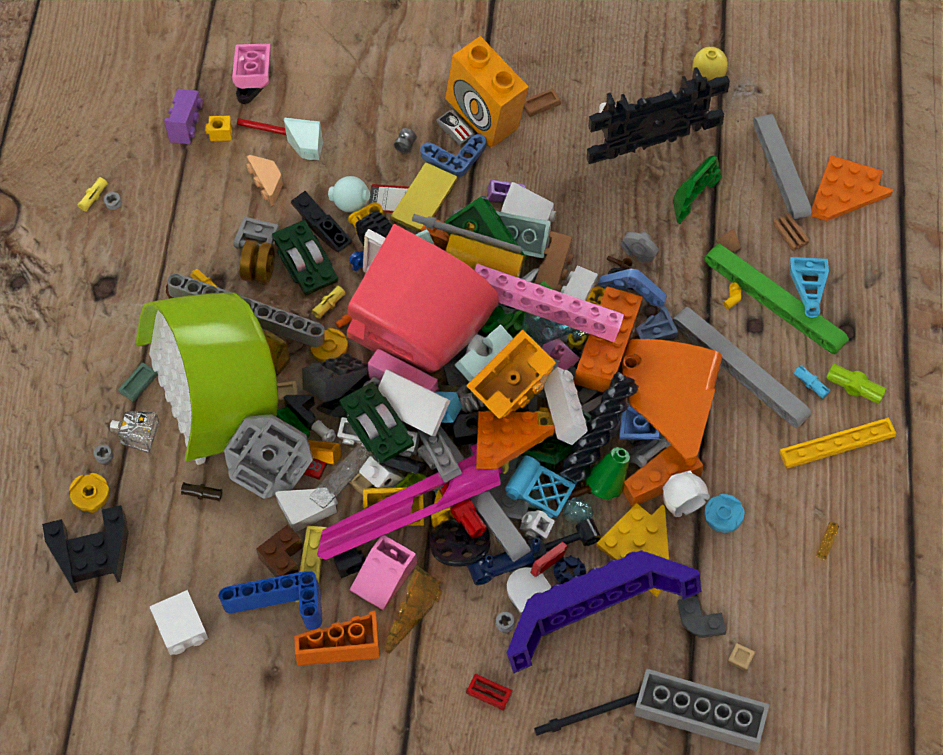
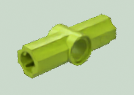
[826,363,886,404]

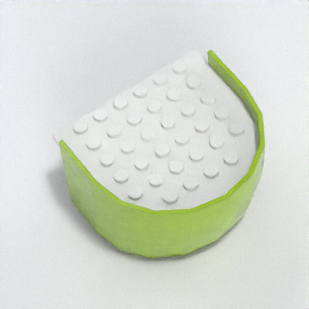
[135,293,279,465]

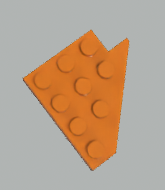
[811,155,893,221]
[476,411,555,469]

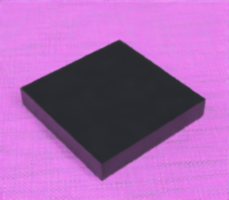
[382,455,427,474]

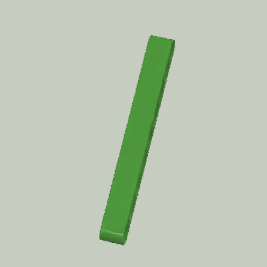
[704,244,849,354]

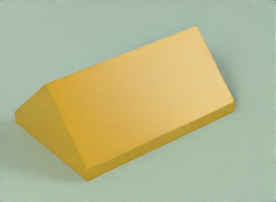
[363,487,424,526]

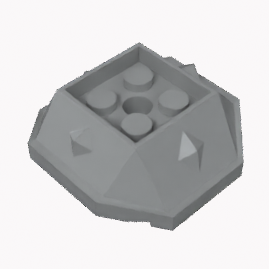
[224,414,313,499]

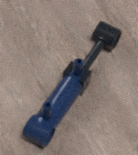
[467,519,601,586]

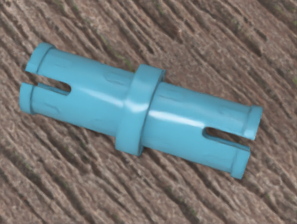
[793,365,831,399]

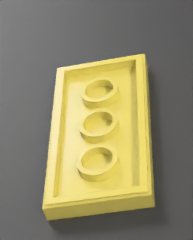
[391,162,457,232]

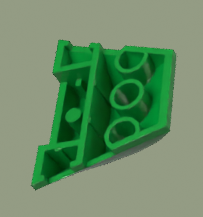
[673,156,722,224]

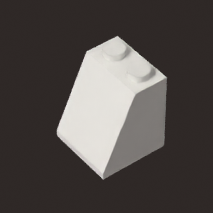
[501,182,556,229]

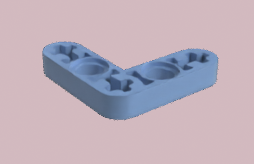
[420,134,486,177]
[597,269,667,307]

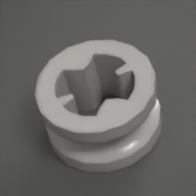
[104,192,122,210]
[94,445,113,464]
[496,612,514,633]

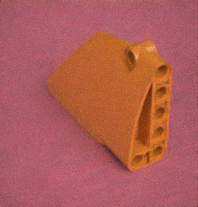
[620,339,722,460]

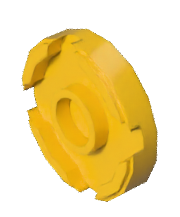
[311,328,348,362]

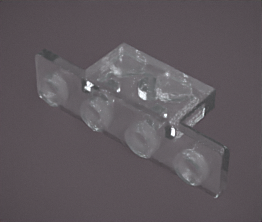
[310,442,373,509]

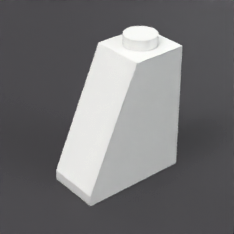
[275,488,338,532]

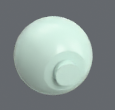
[328,176,370,213]

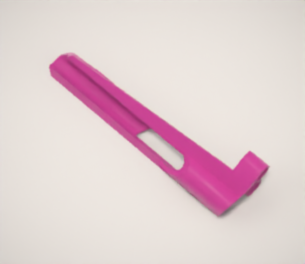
[317,444,503,560]

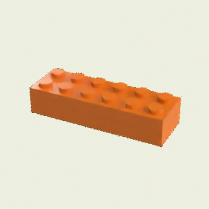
[574,286,643,393]

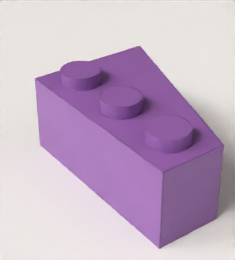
[164,89,203,144]

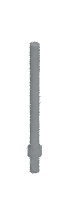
[412,214,522,254]

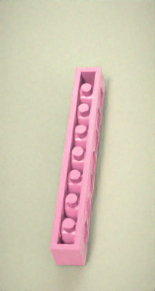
[475,264,624,342]

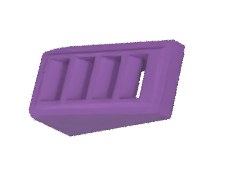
[487,180,526,202]

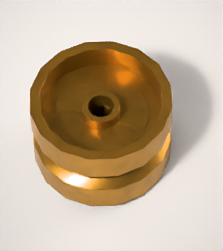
[240,240,275,284]

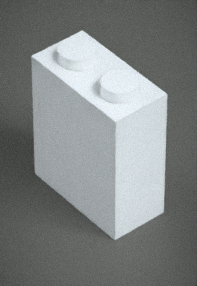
[149,590,208,655]

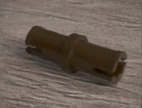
[181,482,222,502]

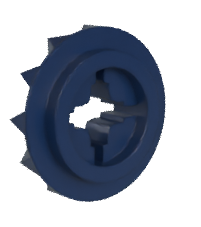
[554,555,586,584]

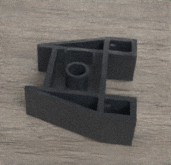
[42,505,129,593]

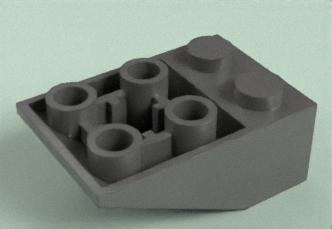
[302,354,369,402]

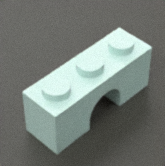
[455,324,513,382]

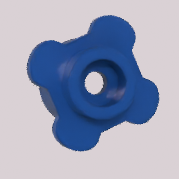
[349,251,364,271]

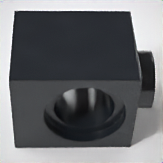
[333,547,365,578]

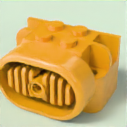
[466,329,556,419]

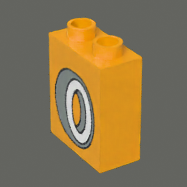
[445,36,529,148]

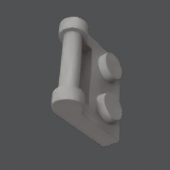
[234,217,279,248]
[628,435,671,468]

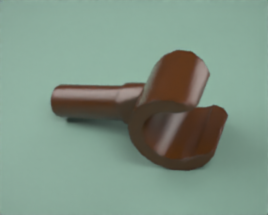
[607,256,633,269]

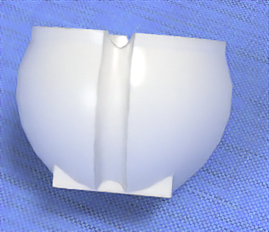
[662,470,710,517]

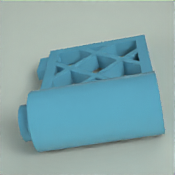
[505,456,575,519]

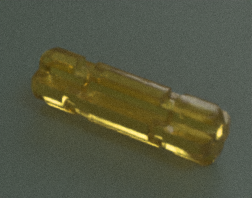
[816,522,839,559]

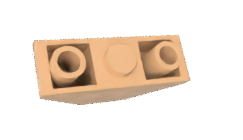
[246,155,283,206]

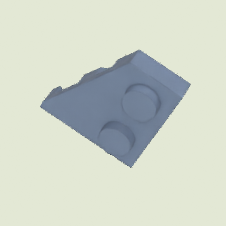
[636,306,678,340]

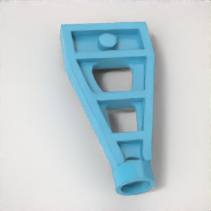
[790,257,829,318]

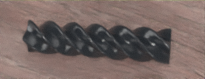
[559,372,639,488]

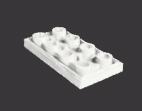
[378,369,450,436]

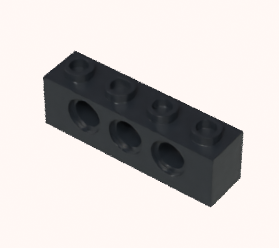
[451,404,530,446]

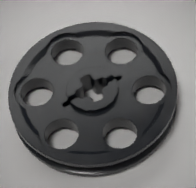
[430,518,491,567]

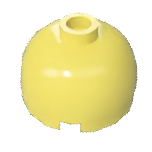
[692,47,728,81]

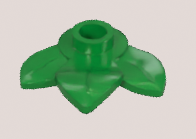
[481,306,514,334]

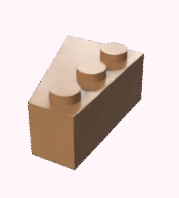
[535,231,574,292]

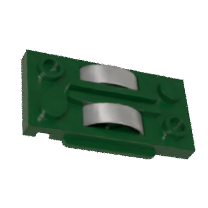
[272,220,338,296]
[339,382,414,465]

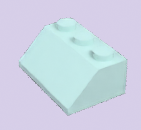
[496,211,551,258]

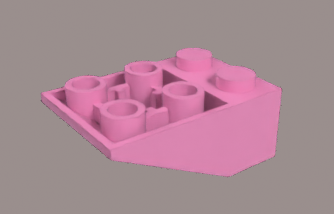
[350,535,417,611]

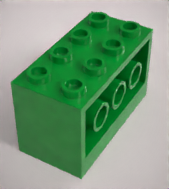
[444,196,527,260]

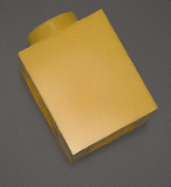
[205,116,232,141]

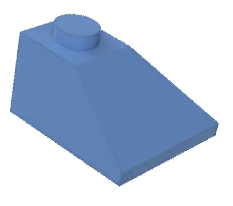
[620,405,662,439]

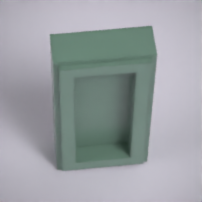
[118,362,158,402]

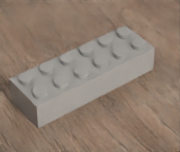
[634,669,770,751]

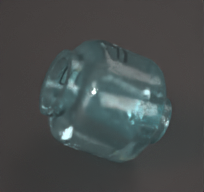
[562,497,594,525]

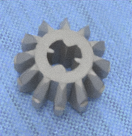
[456,383,485,413]

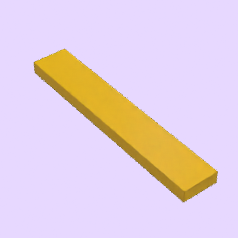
[779,417,896,469]

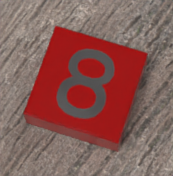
[303,458,328,480]

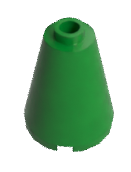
[586,447,630,500]

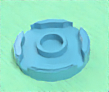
[704,494,745,533]

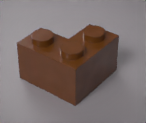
[256,525,302,577]

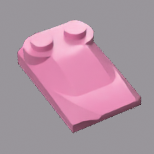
[232,44,271,89]

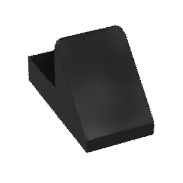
[283,395,316,431]

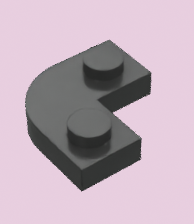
[677,597,726,638]

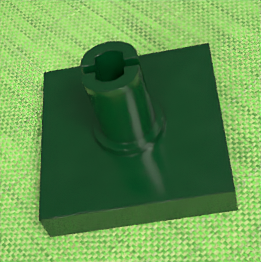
[521,437,575,472]

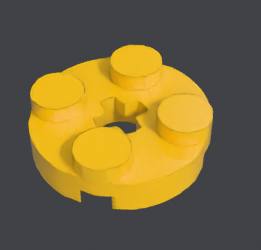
[69,473,110,513]

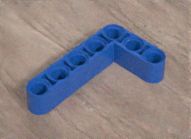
[218,571,323,630]

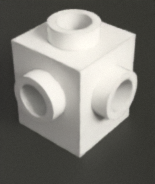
[519,510,555,539]

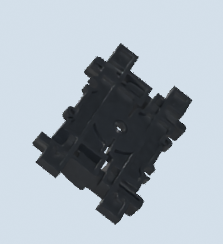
[586,67,730,164]

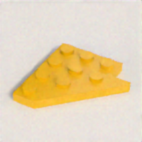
[596,503,669,597]

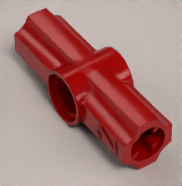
[440,482,487,538]

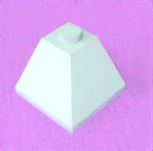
[284,118,323,160]

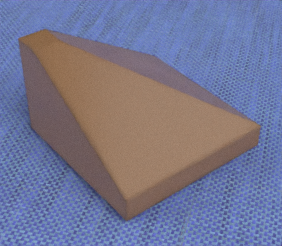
[716,229,741,252]

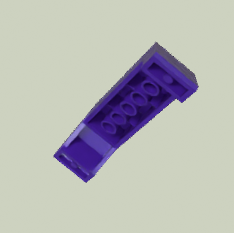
[507,550,702,673]

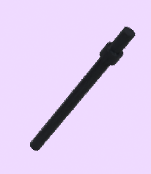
[534,692,640,736]

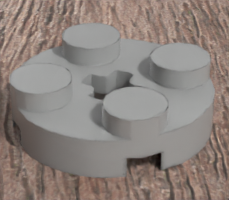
[621,232,659,262]

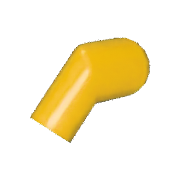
[723,282,742,310]

